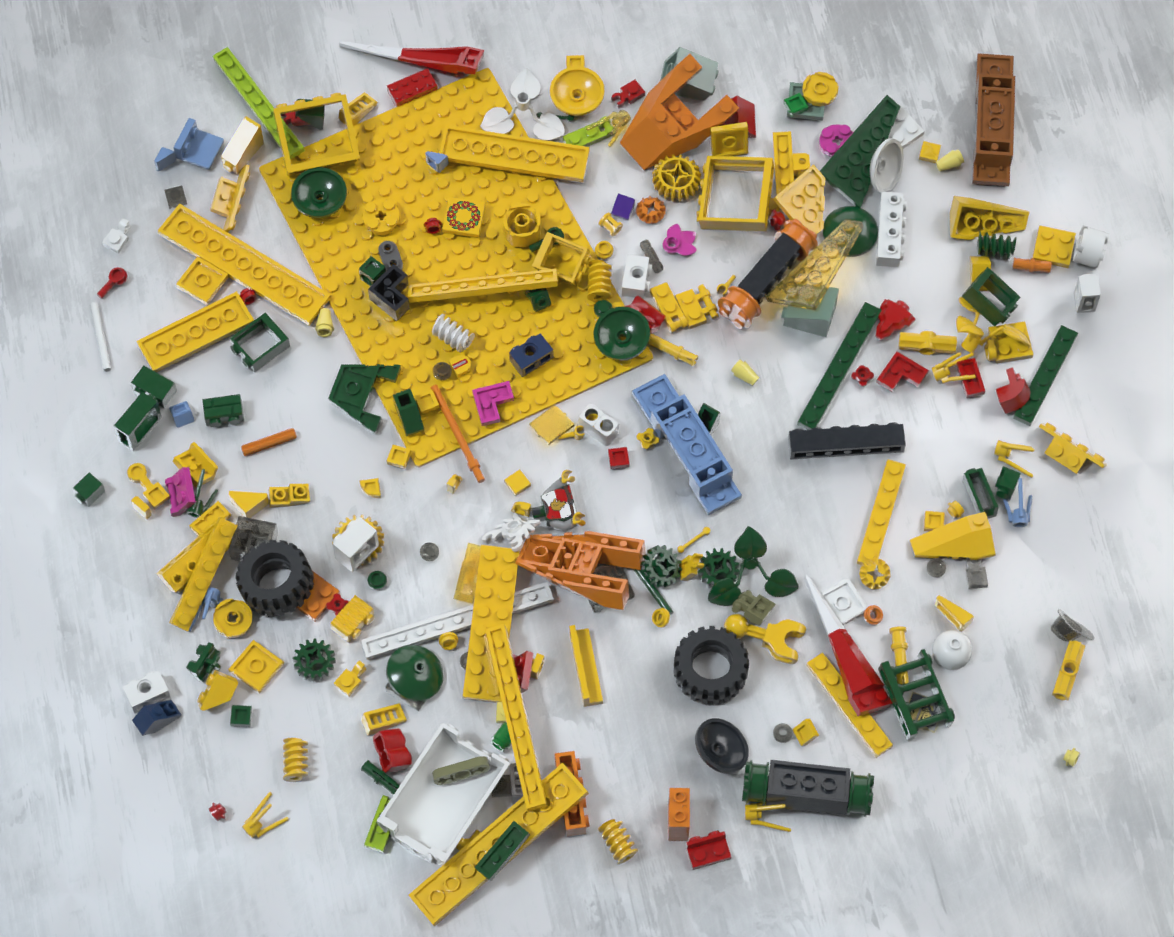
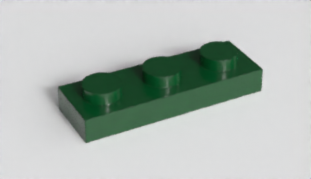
[474,821,530,881]

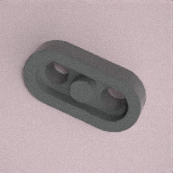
[378,241,403,271]

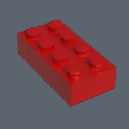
[387,68,438,107]

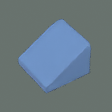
[154,147,177,171]
[425,151,449,173]
[169,401,194,428]

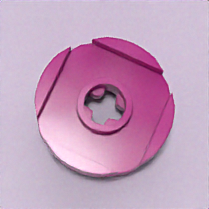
[819,124,853,158]

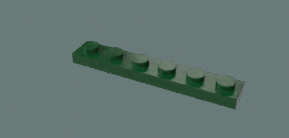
[1013,325,1078,427]

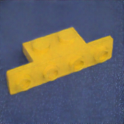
[210,164,250,232]
[1039,422,1107,474]

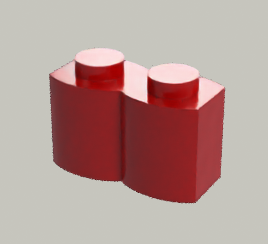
[373,728,412,773]

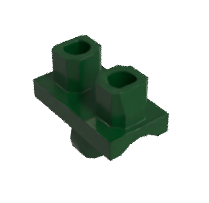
[186,642,221,682]

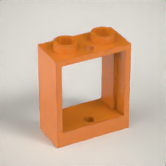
[668,788,690,841]

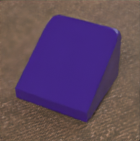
[611,193,635,220]

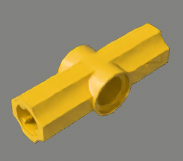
[898,331,957,355]
[1052,640,1086,701]

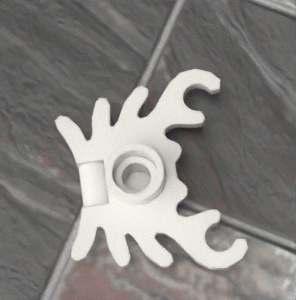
[482,513,541,552]

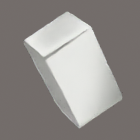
[577,403,619,446]

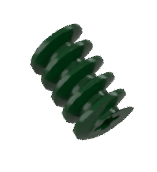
[976,231,1017,260]

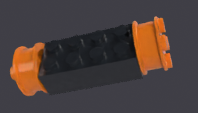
[718,219,818,329]

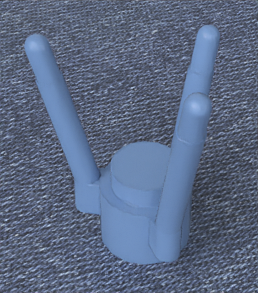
[1003,478,1032,527]
[188,587,223,632]

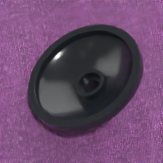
[695,718,749,774]

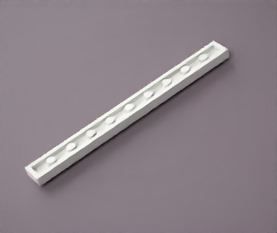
[361,582,554,660]

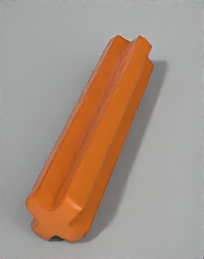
[241,428,297,456]

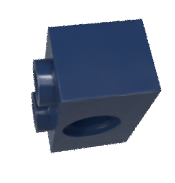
[509,333,553,377]

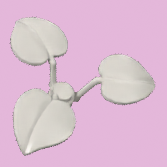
[480,68,565,141]

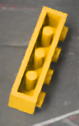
[156,523,234,592]

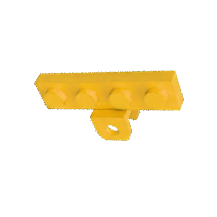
[773,131,810,196]

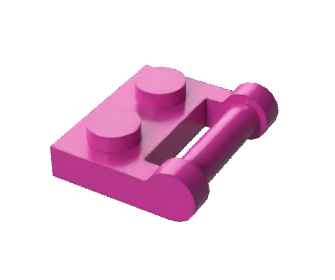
[165,467,196,517]

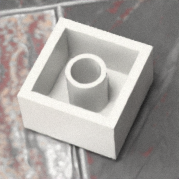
[333,516,379,573]

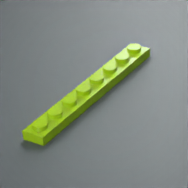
[212,47,305,160]

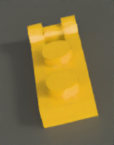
[650,282,689,333]

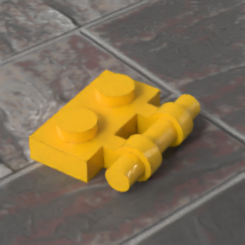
[675,284,719,329]

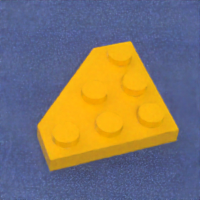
[773,164,825,235]

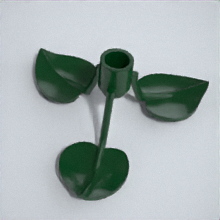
[708,526,799,606]

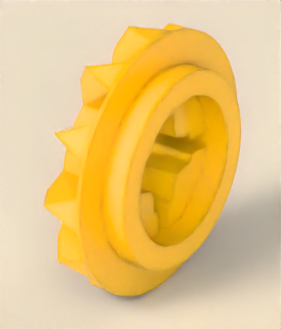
[859,558,891,589]

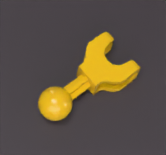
[724,614,806,664]

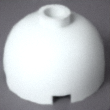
[932,630,972,670]

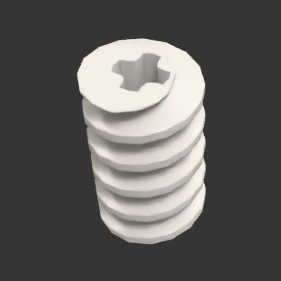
[432,314,475,352]

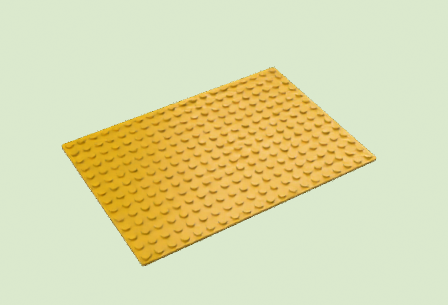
[259,68,653,467]

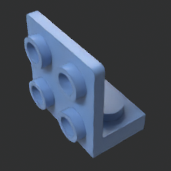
[173,118,224,170]

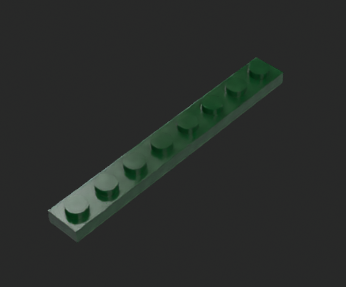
[797,302,882,430]

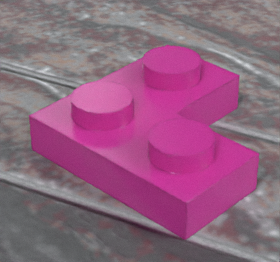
[472,381,514,426]

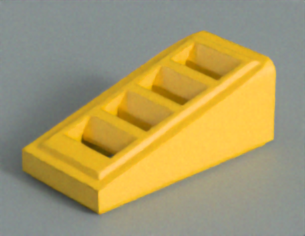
[338,92,378,126]
[934,595,974,632]
[361,703,407,736]

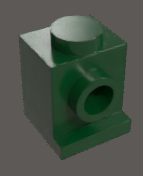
[995,466,1021,501]

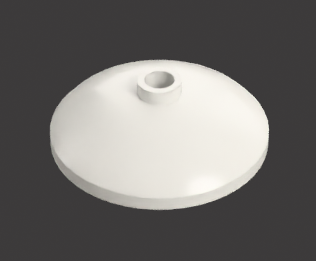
[870,138,904,193]

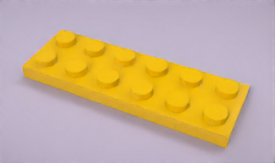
[136,291,254,372]

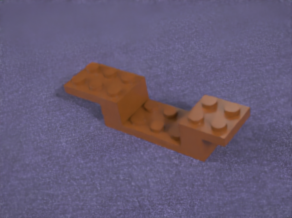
[972,53,1016,186]

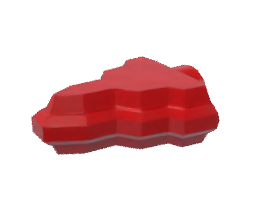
[875,299,916,341]

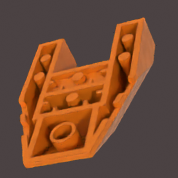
[620,54,739,170]
[516,531,646,610]

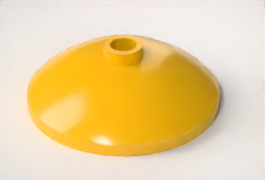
[550,66,605,116]

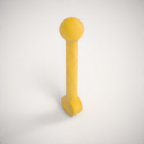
[677,527,710,553]

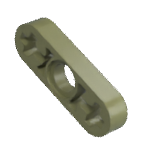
[432,756,490,785]

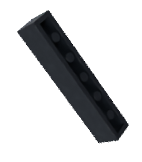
[788,422,906,460]

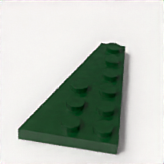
[820,95,901,208]

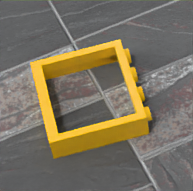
[273,93,360,176]
[696,156,775,232]

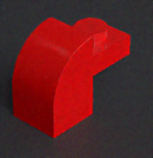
[996,367,1030,414]

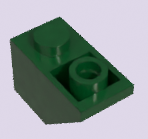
[392,389,424,437]

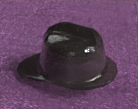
[1050,609,1095,642]

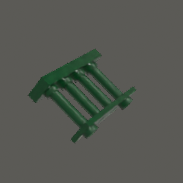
[878,649,955,741]

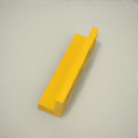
[569,625,603,707]

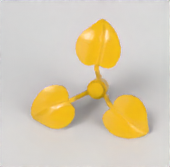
[956,296,1030,353]

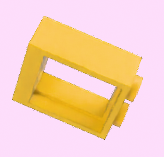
[532,232,591,286]

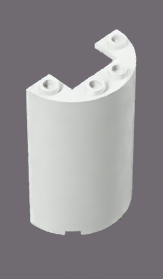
[377,722,510,865]

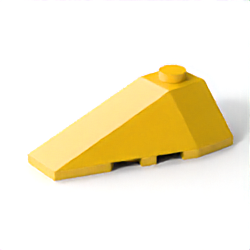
[950,196,1030,240]
[910,512,996,560]

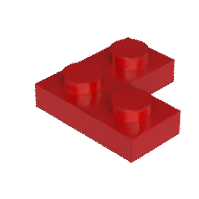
[876,351,929,392]

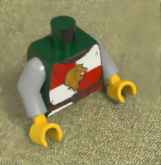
[531,470,586,532]

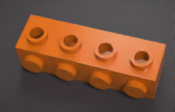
[555,751,590,837]

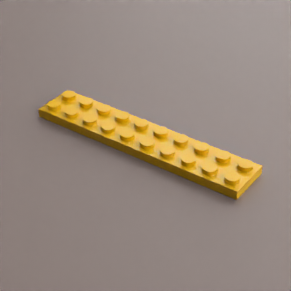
[158,203,331,326]
[408,763,589,927]

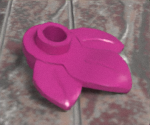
[662,224,697,256]

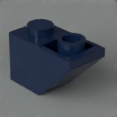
[132,700,182,736]

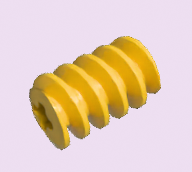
[587,259,612,302]
[283,738,308,782]
[598,819,638,865]

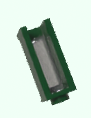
[962,468,999,519]

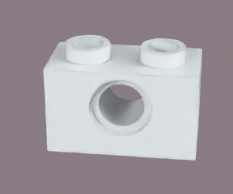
[622,254,652,299]
[1074,274,1101,313]
[123,671,171,714]

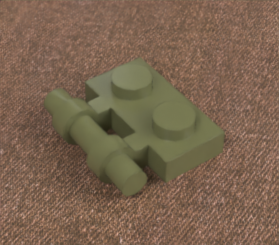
[732,590,776,626]

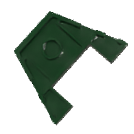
[328,364,401,434]

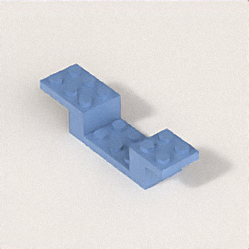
[632,374,742,515]

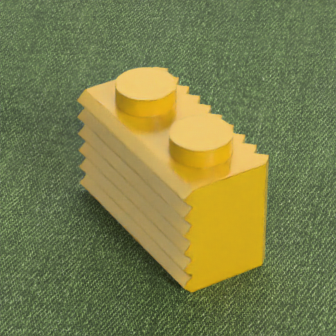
[330,595,374,643]

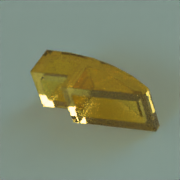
[453,543,481,604]

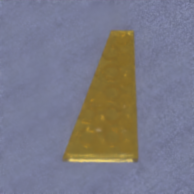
[765,219,864,310]

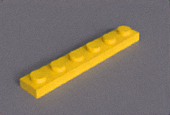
[857,459,906,569]
[169,517,238,632]
[806,652,893,758]

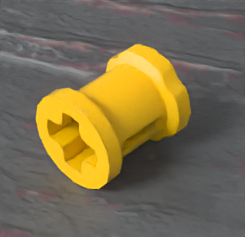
[598,212,623,237]

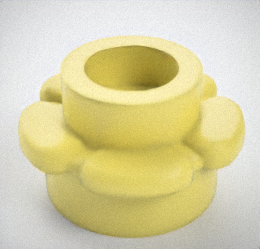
[1063,748,1080,767]

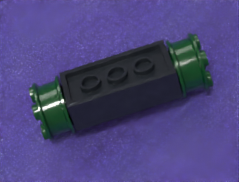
[742,760,874,817]

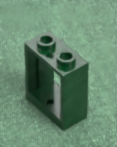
[962,267,1021,327]
[230,312,290,373]
[114,392,162,452]

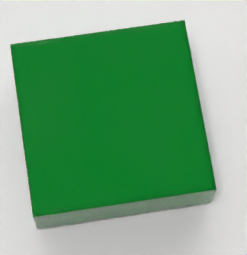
[783,93,808,117]

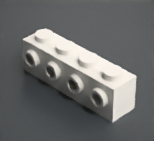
[876,191,907,267]

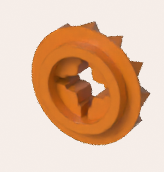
[636,196,666,224]

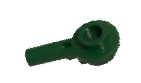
[529,227,564,252]

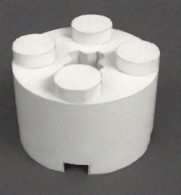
[1072,225,1109,268]

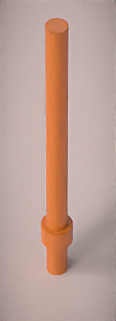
[431,385,485,483]

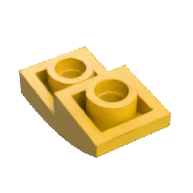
[268,484,310,508]

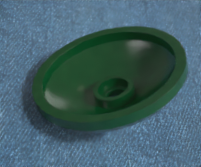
[291,167,347,218]
[823,206,878,257]
[593,307,650,360]
[386,645,444,702]

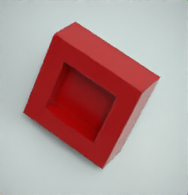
[608,447,630,469]

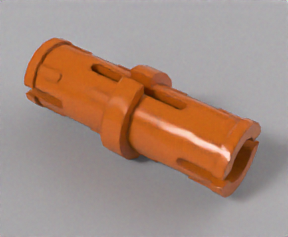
[1013,257,1051,273]

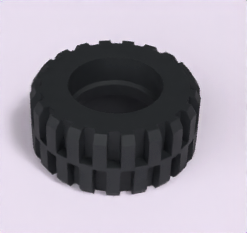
[235,540,314,617]
[673,626,749,705]

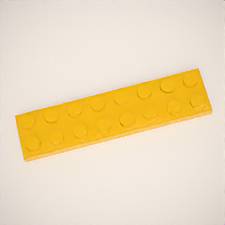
[439,125,590,183]
[462,545,520,703]

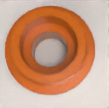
[864,605,883,625]

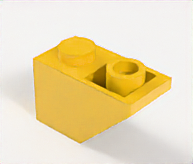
[197,670,238,711]

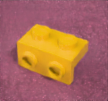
[172,442,218,488]

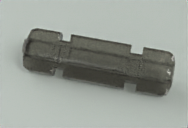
[640,239,663,273]

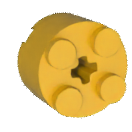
[503,204,541,247]

